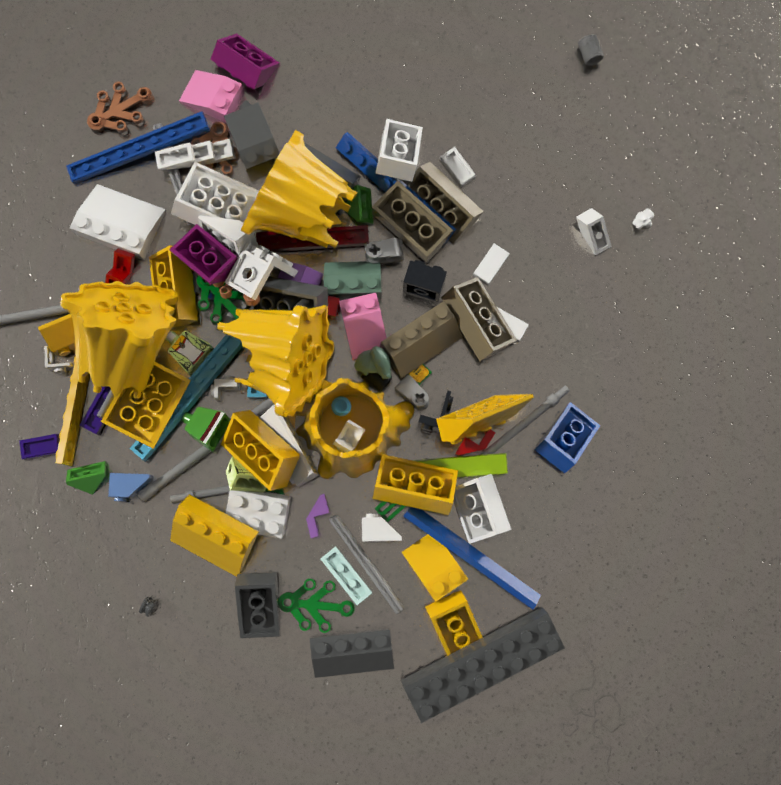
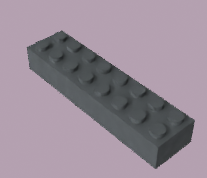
[401,607,565,723]

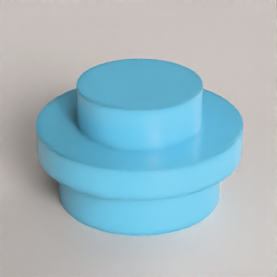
[331,396,351,416]

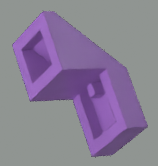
[277,262,324,286]
[306,494,330,539]

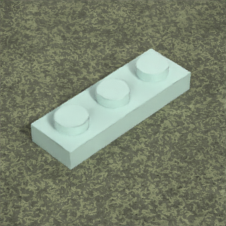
[321,546,372,605]

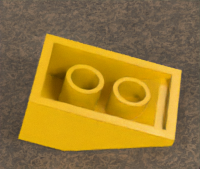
[402,534,468,602]
[425,590,483,656]

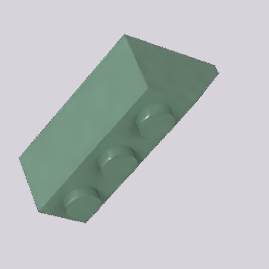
[324,261,382,299]

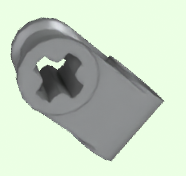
[365,238,402,264]
[394,374,429,410]

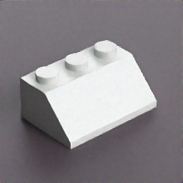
[454,474,512,544]

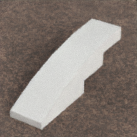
[155,139,235,170]

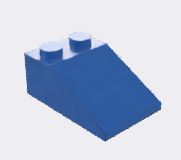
[534,402,600,473]

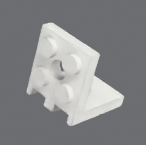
[224,242,298,300]

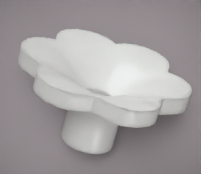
[633,208,654,229]

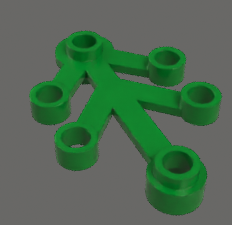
[197,275,245,325]
[278,579,355,633]

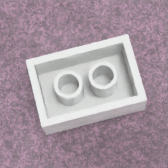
[376,119,423,182]
[226,490,291,539]

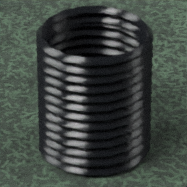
[361,373,392,392]

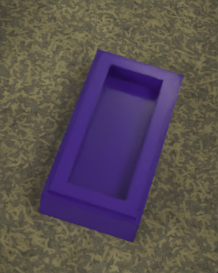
[19,433,60,460]

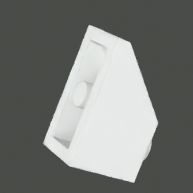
[576,208,612,255]
[362,514,402,542]

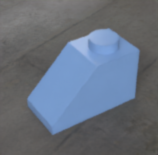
[108,473,153,502]

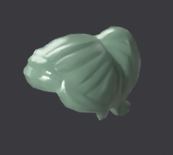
[354,346,391,379]

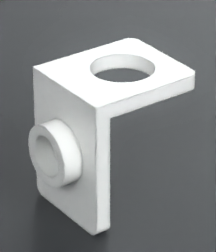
[44,346,74,373]

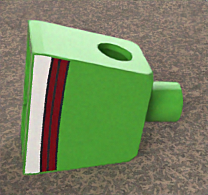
[182,407,230,452]

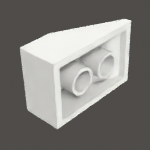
[198,215,259,258]

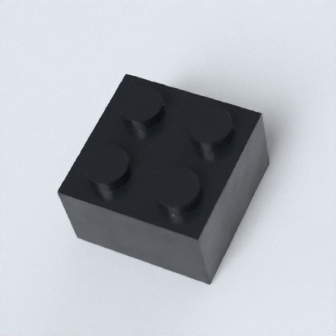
[403,260,447,303]

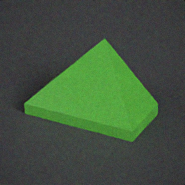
[347,185,373,225]
[66,461,106,495]

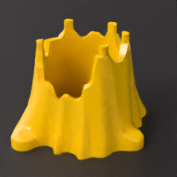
[241,130,357,248]
[60,281,178,399]
[217,305,334,417]
[296,378,414,479]

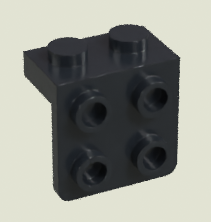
[417,390,454,434]

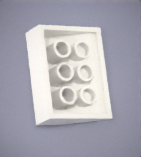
[171,162,259,227]
[70,184,166,260]

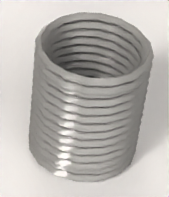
[578,34,604,65]

